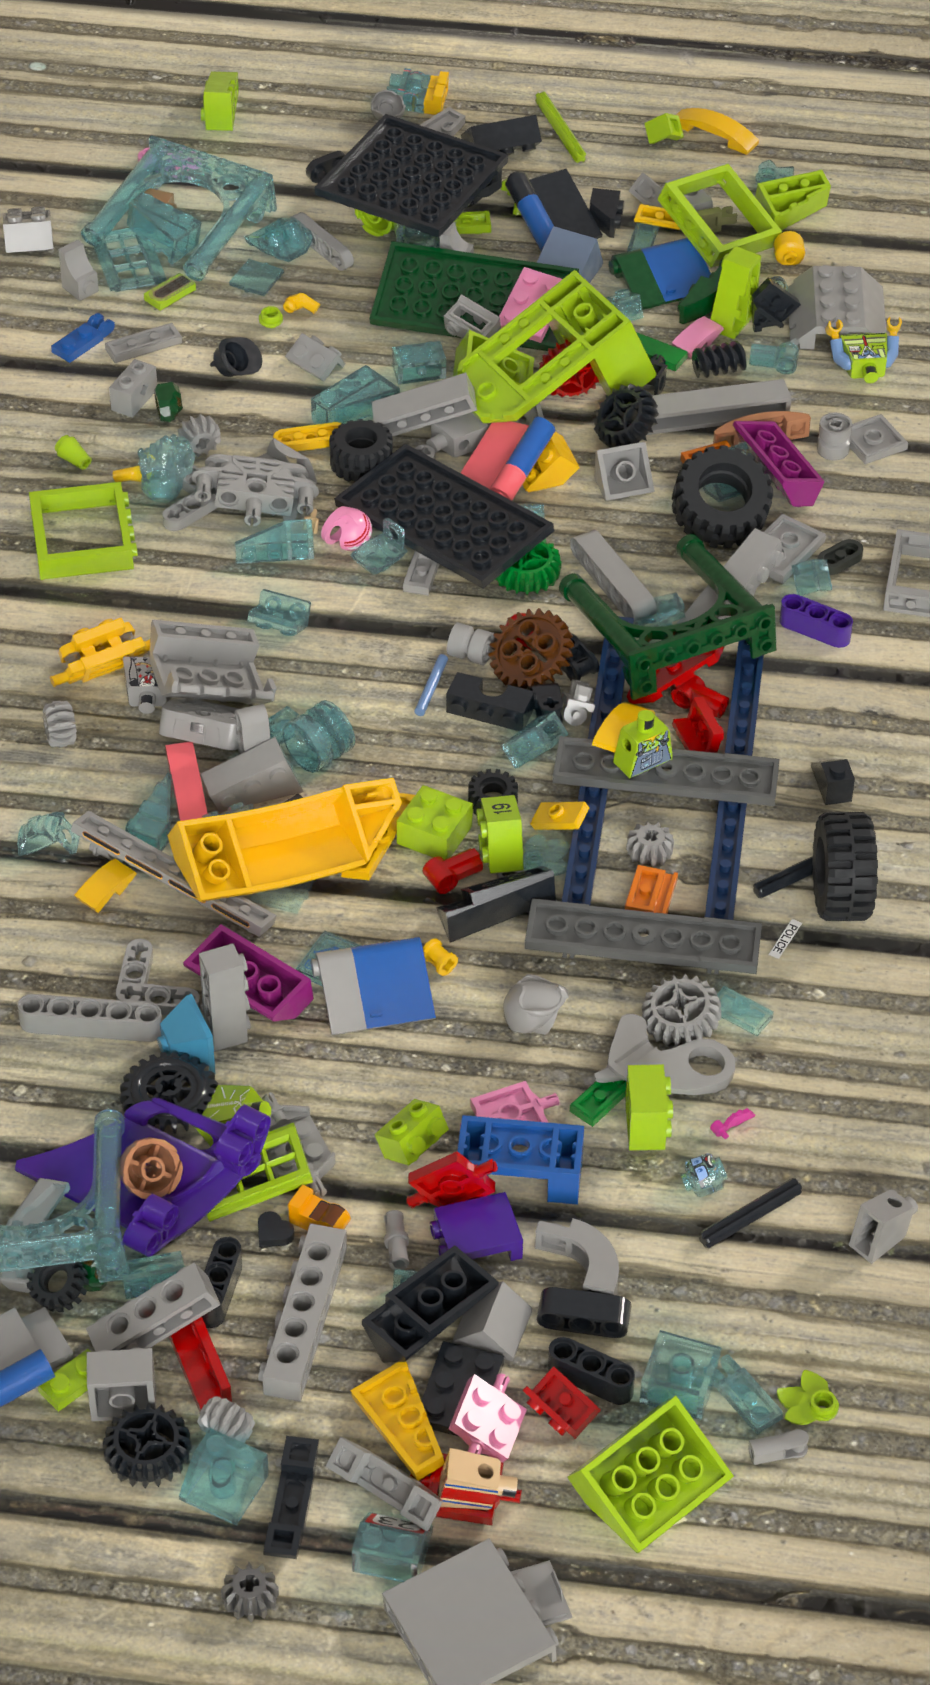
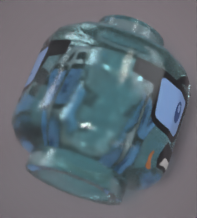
[681,1153,728,1197]

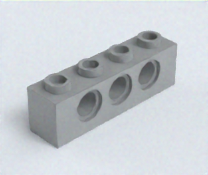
[86,1262,220,1352]

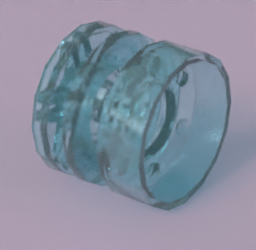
[282,700,355,773]

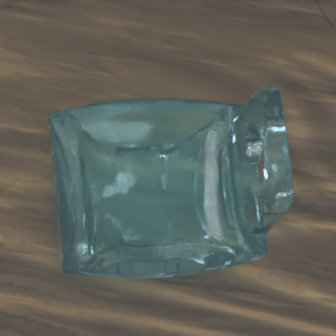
[351,518,407,575]
[17,812,80,856]

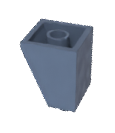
[537,226,603,283]

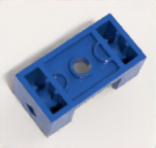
[457,1115,584,1205]

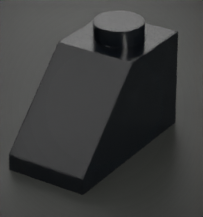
[811,759,855,805]

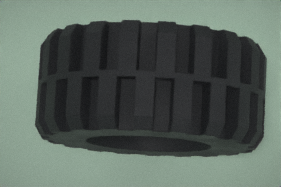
[672,446,774,549]
[812,812,878,921]

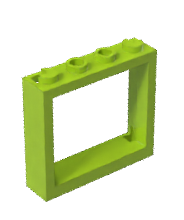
[657,164,782,268]
[29,482,138,580]

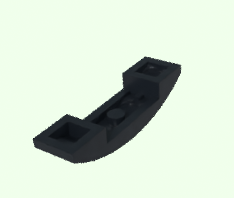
[263,1435,319,1559]

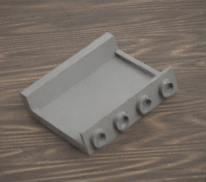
[382,1538,559,1685]

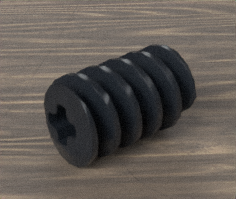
[692,341,747,378]

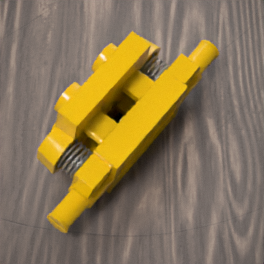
[50,617,150,687]

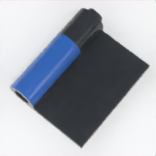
[505,168,603,252]

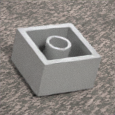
[87,1347,156,1421]

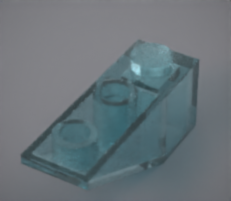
[235,519,314,564]
[125,773,173,851]

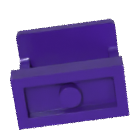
[430,1192,523,1261]

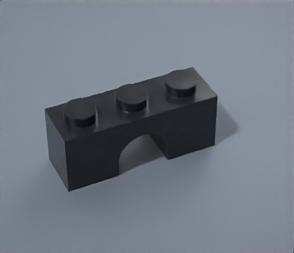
[446,672,534,732]

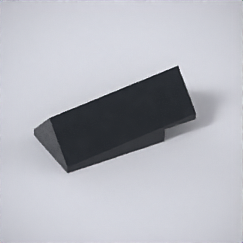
[436,866,556,943]
[362,1245,499,1363]

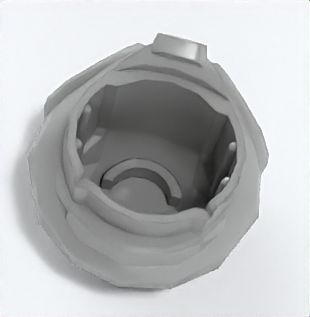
[503,974,569,1035]

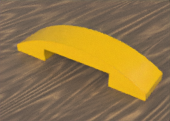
[676,108,759,155]
[592,702,656,753]

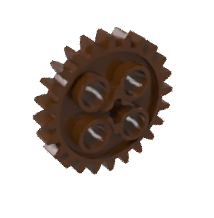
[488,608,574,689]

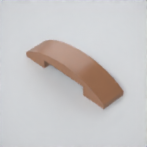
[713,411,811,450]

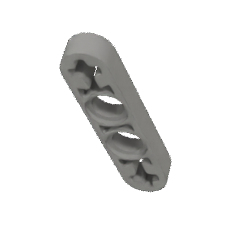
[289,212,354,271]

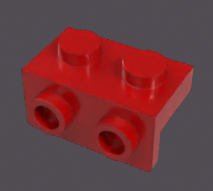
[672,696,724,753]
[522,1366,601,1439]

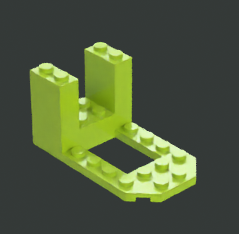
[457,270,657,423]

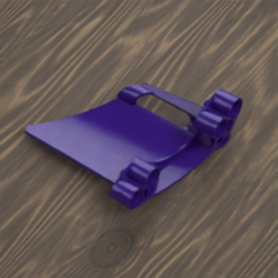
[15,1098,271,1257]

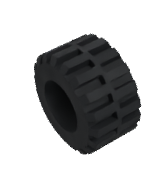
[329,419,393,483]

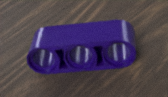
[779,594,853,648]

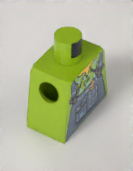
[613,710,673,779]

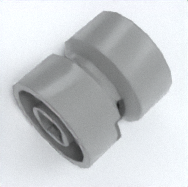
[817,412,852,461]
[447,622,495,666]

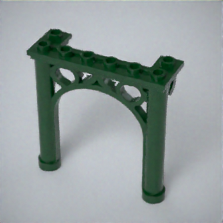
[559,534,777,700]

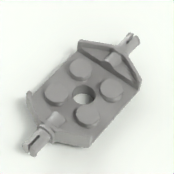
[262,1092,336,1198]

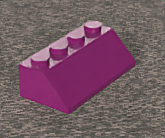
[733,421,825,507]
[183,924,314,1022]

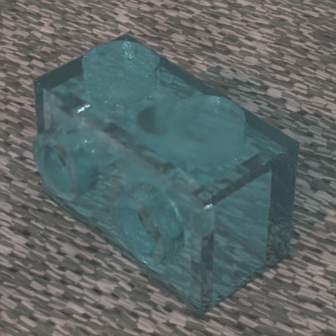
[392,341,446,385]

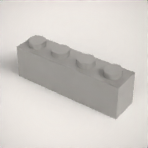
[372,373,477,437]
[199,944,251,1052]

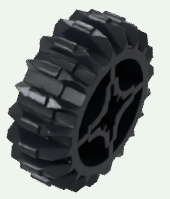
[592,384,659,448]
[103,1403,192,1489]

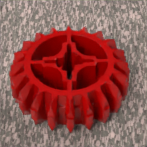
[539,339,600,398]

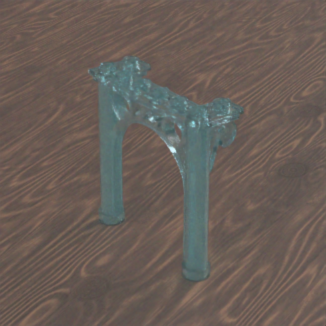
[81,135,277,281]
[0,1109,131,1283]

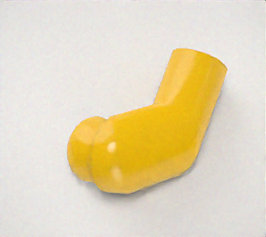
[283,293,320,314]
[112,464,151,482]

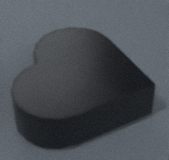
[258,1211,294,1247]

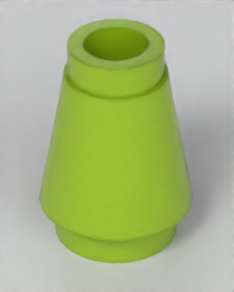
[55,435,92,470]

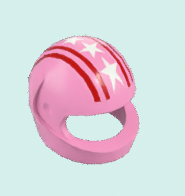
[321,506,372,551]

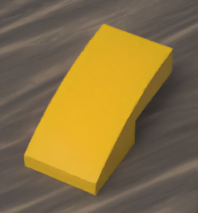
[74,858,137,913]

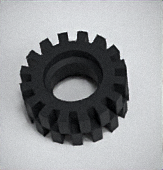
[468,769,518,816]
[26,1250,89,1312]

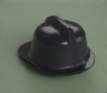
[210,337,263,377]

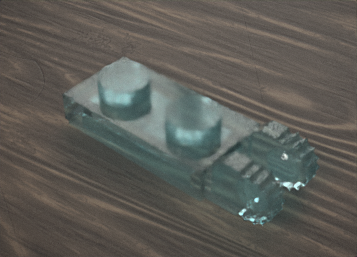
[704,1354,783,1435]

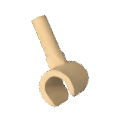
[302,509,319,534]

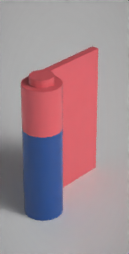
[461,417,556,501]

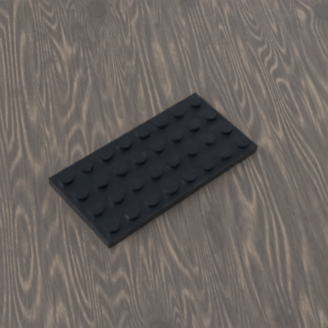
[334,444,555,589]

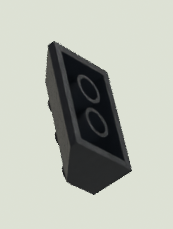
[461,115,542,155]

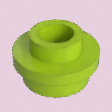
[259,306,283,328]

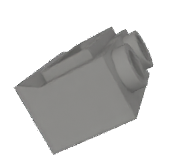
[444,294,501,339]

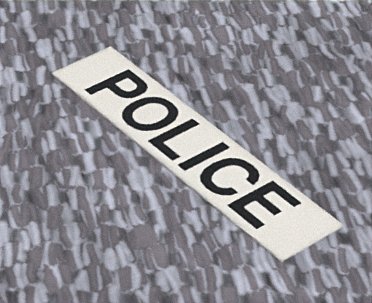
[768,919,802,959]

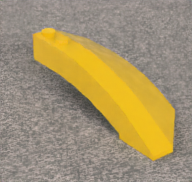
[167,778,402,902]

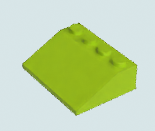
[567,1396,734,1553]

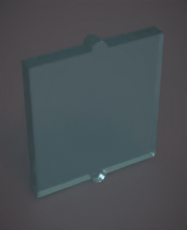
[229,259,284,296]
[251,880,314,914]

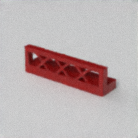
[169,1317,232,1412]

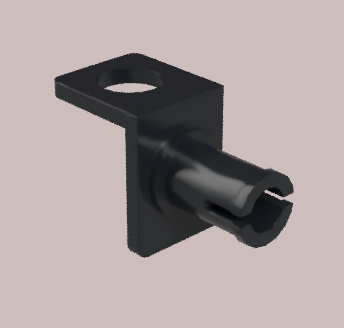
[647,354,667,395]

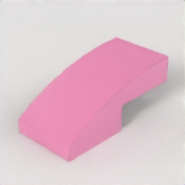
[672,316,724,359]

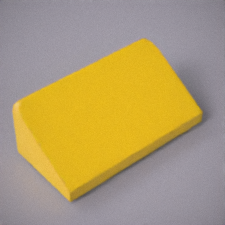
[634,204,680,230]

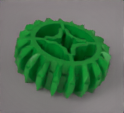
[495,539,562,595]

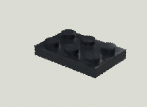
[421,1341,504,1437]

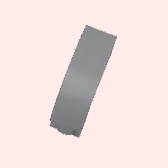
[535,1218,619,1295]

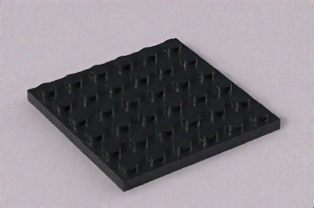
[315,114,508,238]

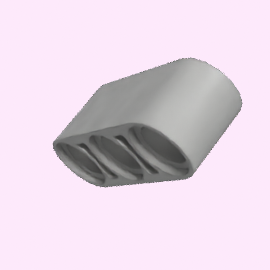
[235,704,270,755]

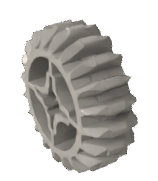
[642,974,721,1047]

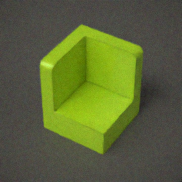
[644,113,684,144]

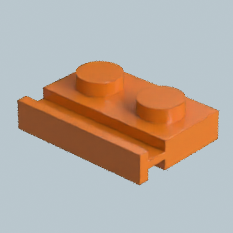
[625,865,678,914]

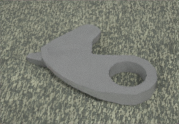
[594,1014,735,1095]

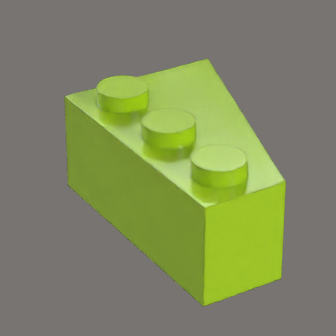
[755,170,831,230]

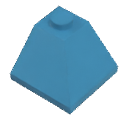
[157,994,216,1074]

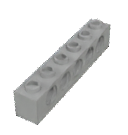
[258,1223,347,1402]

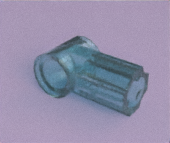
[749,342,799,375]

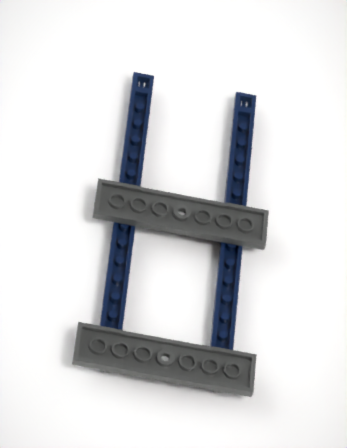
[525,616,780,974]

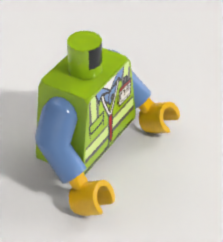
[825,317,902,384]

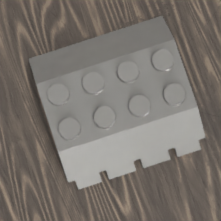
[787,265,887,349]
[150,620,277,704]

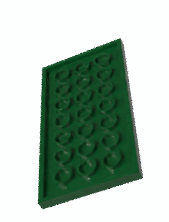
[369,241,579,351]

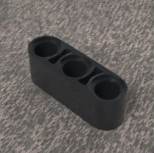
[202,1237,242,1328]
[536,1287,632,1338]
[548,1337,635,1405]

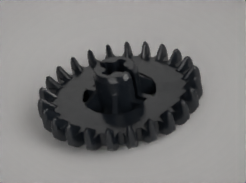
[119,1052,218,1134]

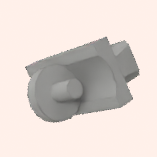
[561,679,595,726]

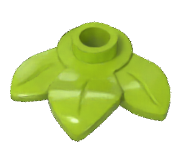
[777,1370,839,1425]

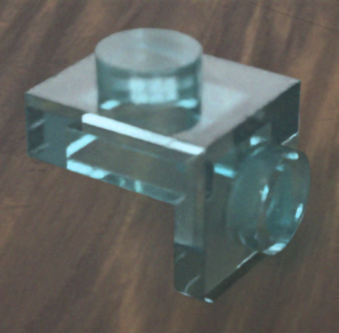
[608,289,643,321]

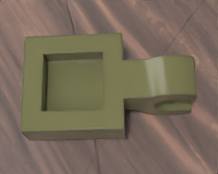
[697,206,738,233]

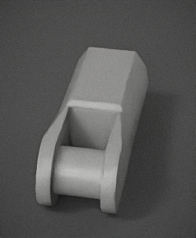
[748,1429,809,1465]

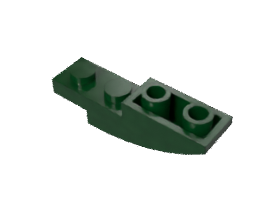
[677,251,731,324]

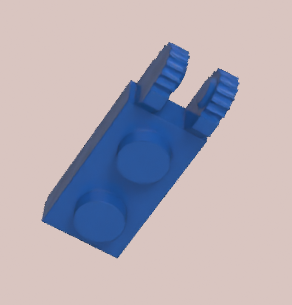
[51,313,115,363]

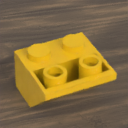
[522,432,580,492]

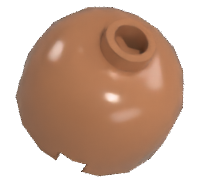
[118,1137,183,1199]

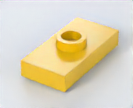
[530,801,589,830]

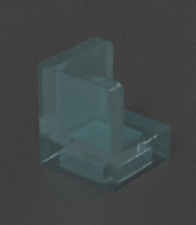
[792,559,832,596]

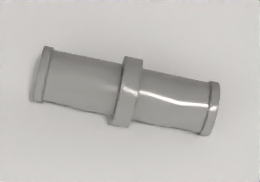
[384,1210,409,1271]

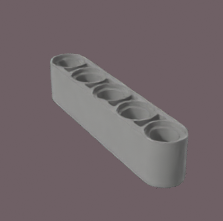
[570,530,657,622]
[18,994,162,1042]

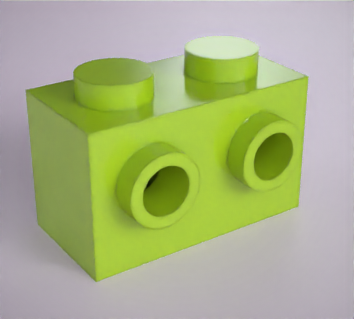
[374,1099,449,1166]

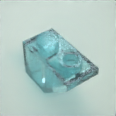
[501,711,569,769]

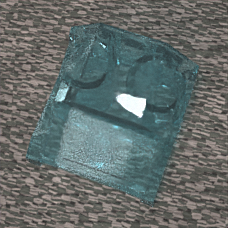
[244,218,313,262]

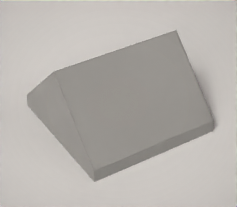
[594,442,655,501]
[452,1281,532,1361]

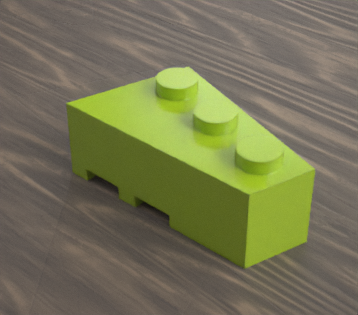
[201,71,239,131]
[711,246,761,339]

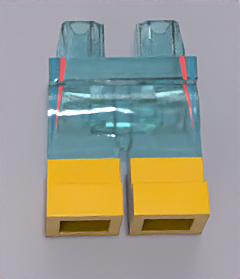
[386,68,449,115]

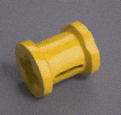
[423,938,458,976]

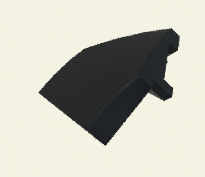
[752,277,801,332]

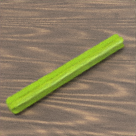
[535,91,586,163]

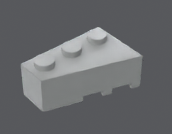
[201,737,303,813]

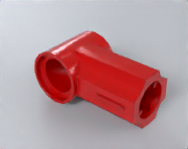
[671,674,729,718]
[422,848,483,894]

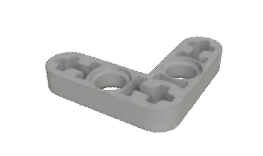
[162,459,218,531]
[116,939,200,1016]

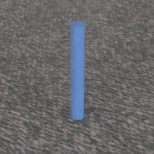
[414,654,448,716]

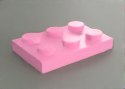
[499,267,562,343]

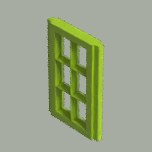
[207,1122,313,1222]

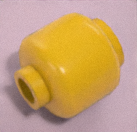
[773,231,805,265]

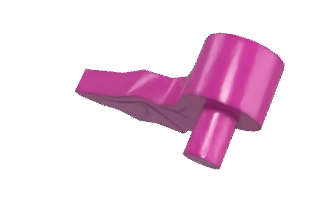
[710,1108,755,1139]

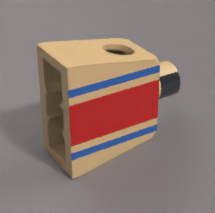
[438,1448,518,1510]

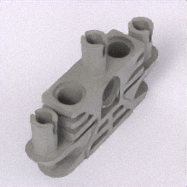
[192,454,319,526]

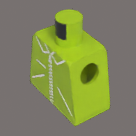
[195,1085,271,1147]

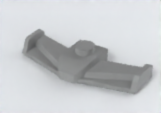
[0,1178,70,1293]

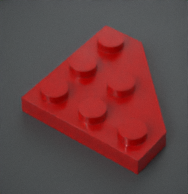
[626,646,725,704]

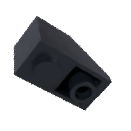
[589,188,624,238]

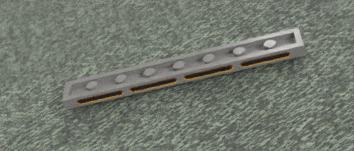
[71,811,277,937]

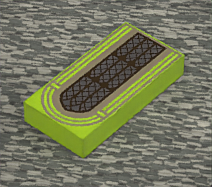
[144,273,196,311]

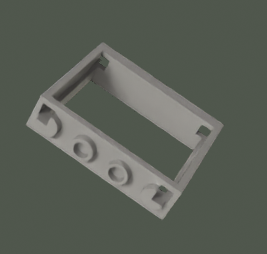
[883,529,930,617]

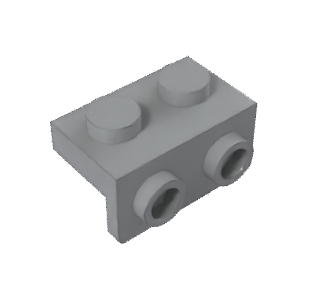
[285,333,346,382]

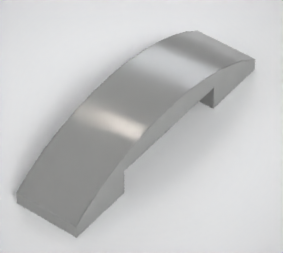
[326,1437,443,1531]

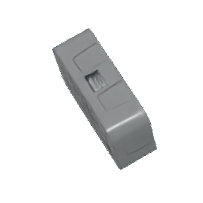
[159,697,238,750]

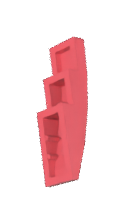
[165,742,208,821]

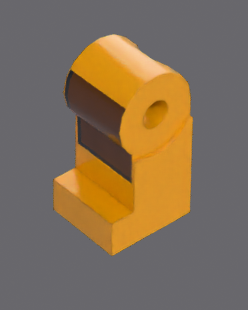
[288,1184,351,1231]

